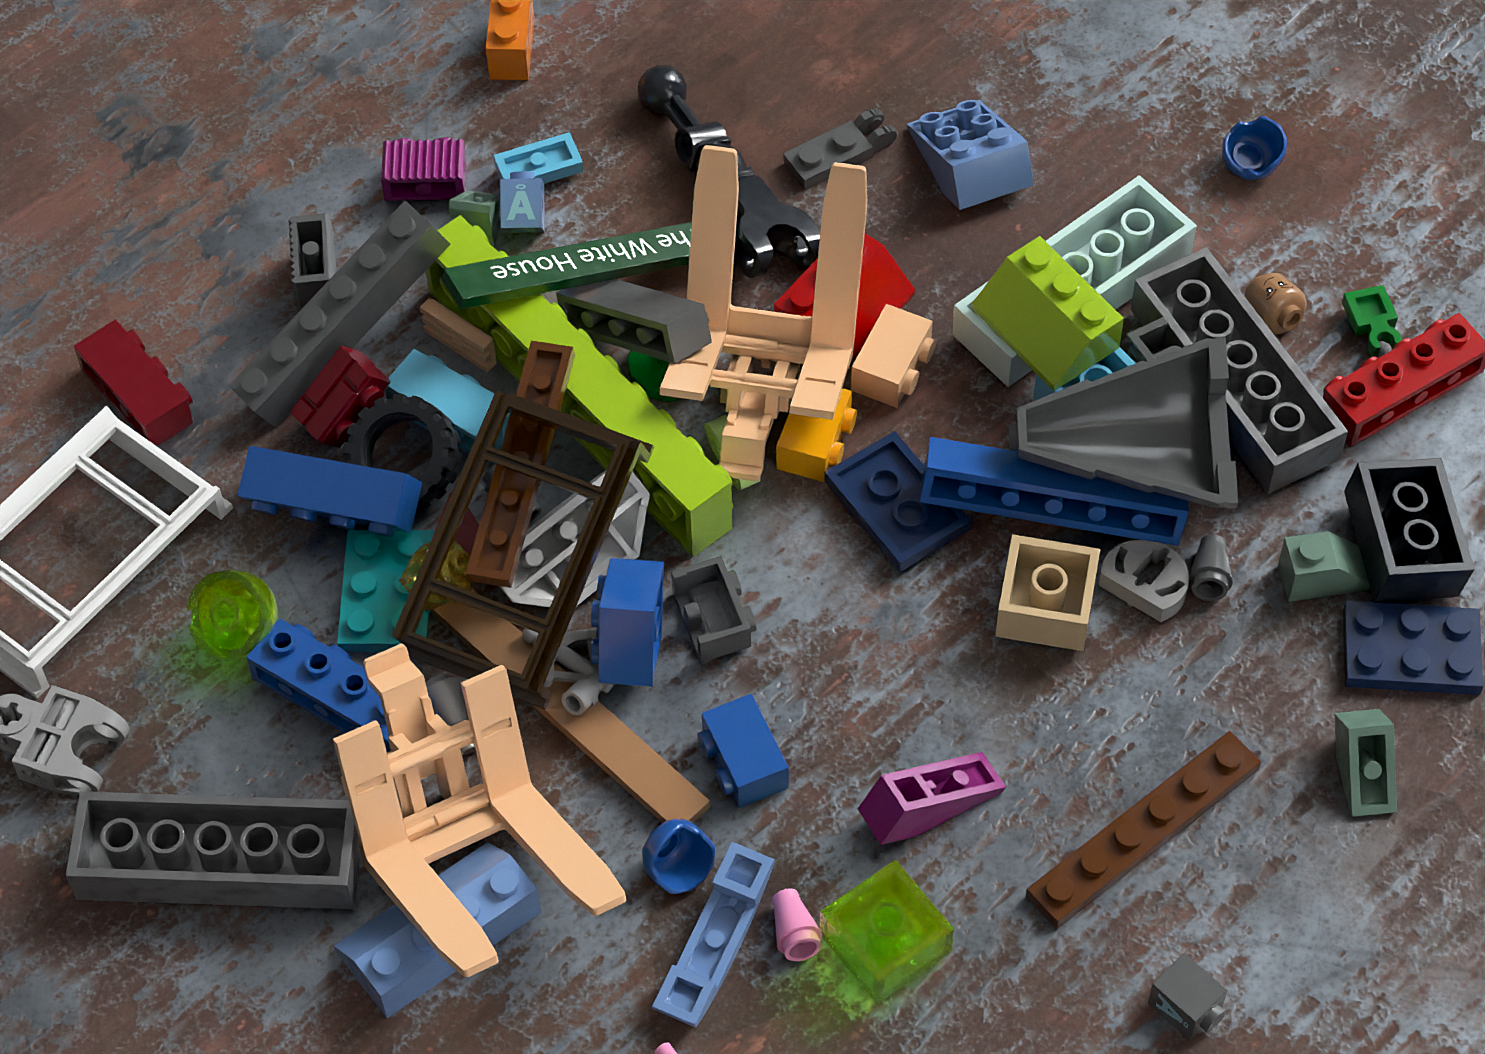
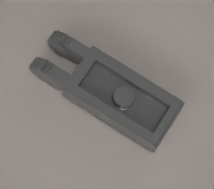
[783,108,898,189]

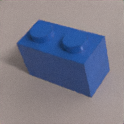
[697,693,789,808]

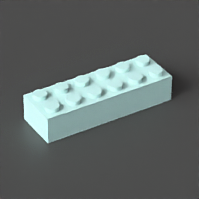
[952,175,1197,387]

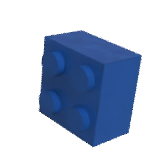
[591,558,664,687]

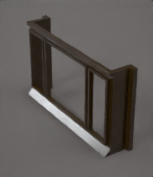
[392,390,654,709]

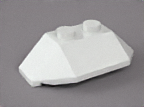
[500,470,650,608]

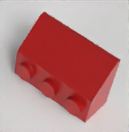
[774,234,915,364]

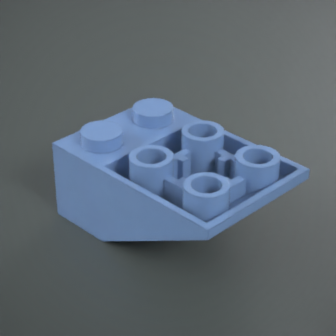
[907,100,1034,210]

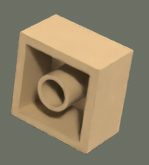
[995,534,1100,651]

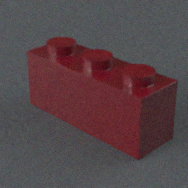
[74,319,194,446]

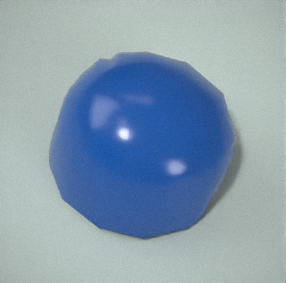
[1222,116,1287,180]
[642,818,716,894]

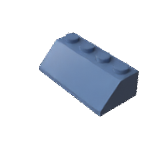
[334,842,541,1018]

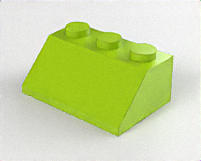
[971,236,1124,391]

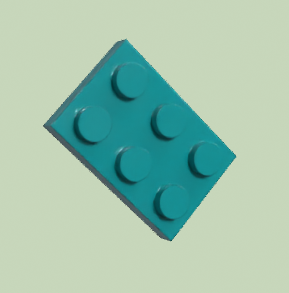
[337,530,435,652]

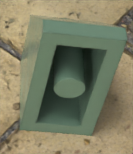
[1278,531,1371,602]
[1335,709,1397,817]

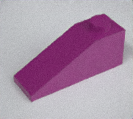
[857,752,1006,845]

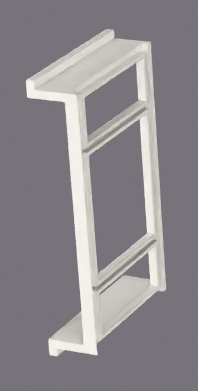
[0,406,233,699]

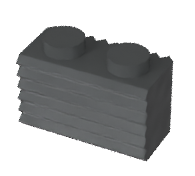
[288,213,337,311]

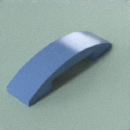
[652,842,775,1028]

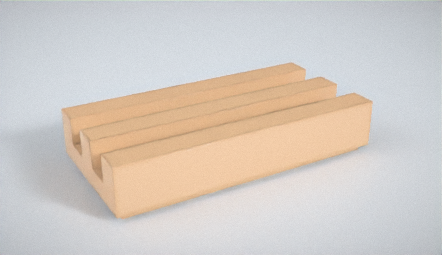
[420,298,497,373]

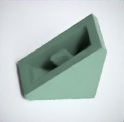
[449,190,501,247]

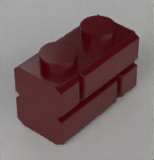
[290,345,391,448]

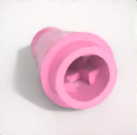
[771,889,822,961]

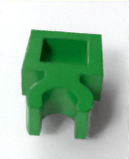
[1342,285,1402,357]

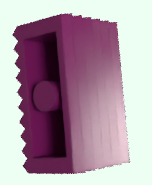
[381,137,467,201]

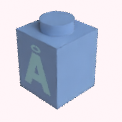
[500,171,545,233]

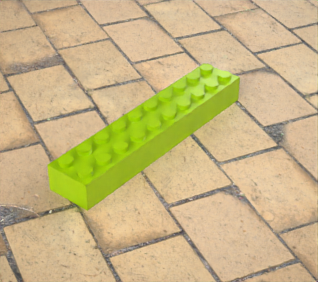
[425,215,733,557]

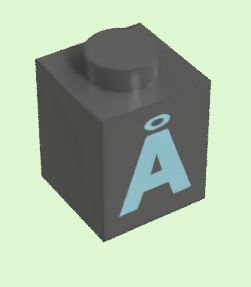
[1148,953,1228,1041]

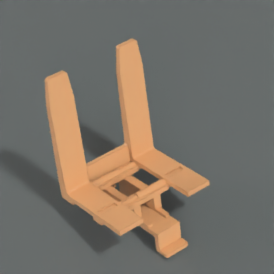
[660,145,867,481]
[333,644,626,977]

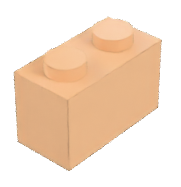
[851,304,936,408]

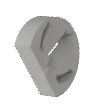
[1099,539,1189,622]

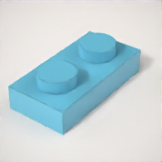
[493,132,584,184]

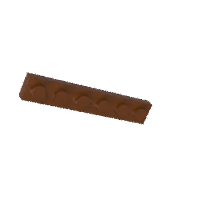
[465,341,575,588]
[1026,730,1261,929]

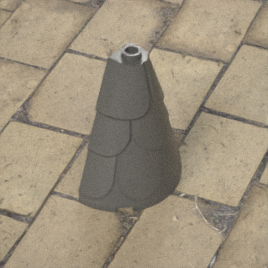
[1008,337,1238,509]

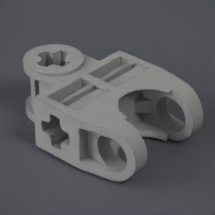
[0,685,130,795]

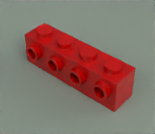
[1323,313,1485,448]

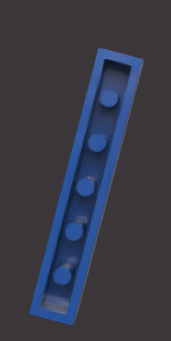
[920,437,1189,546]

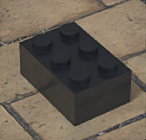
[1344,458,1475,602]

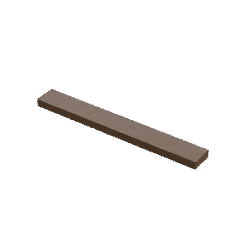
[430,580,710,823]

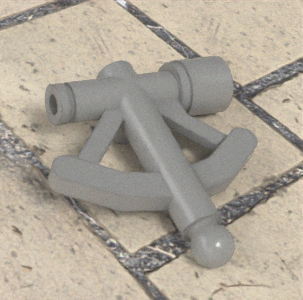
[522,628,614,715]

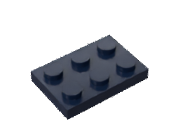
[824,431,971,572]
[1343,601,1484,695]

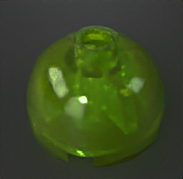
[187,569,279,659]

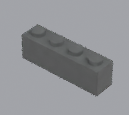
[556,279,712,364]

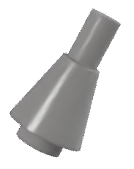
[426,674,476,756]

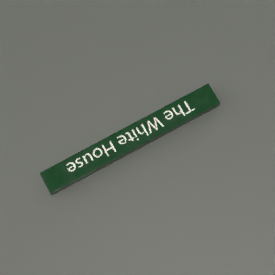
[441,222,692,309]

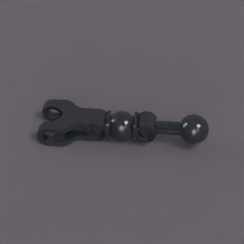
[637,65,820,278]

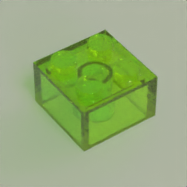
[820,859,954,1004]

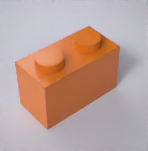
[486,0,535,81]

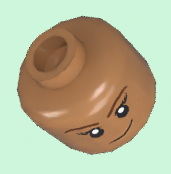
[1244,273,1306,335]

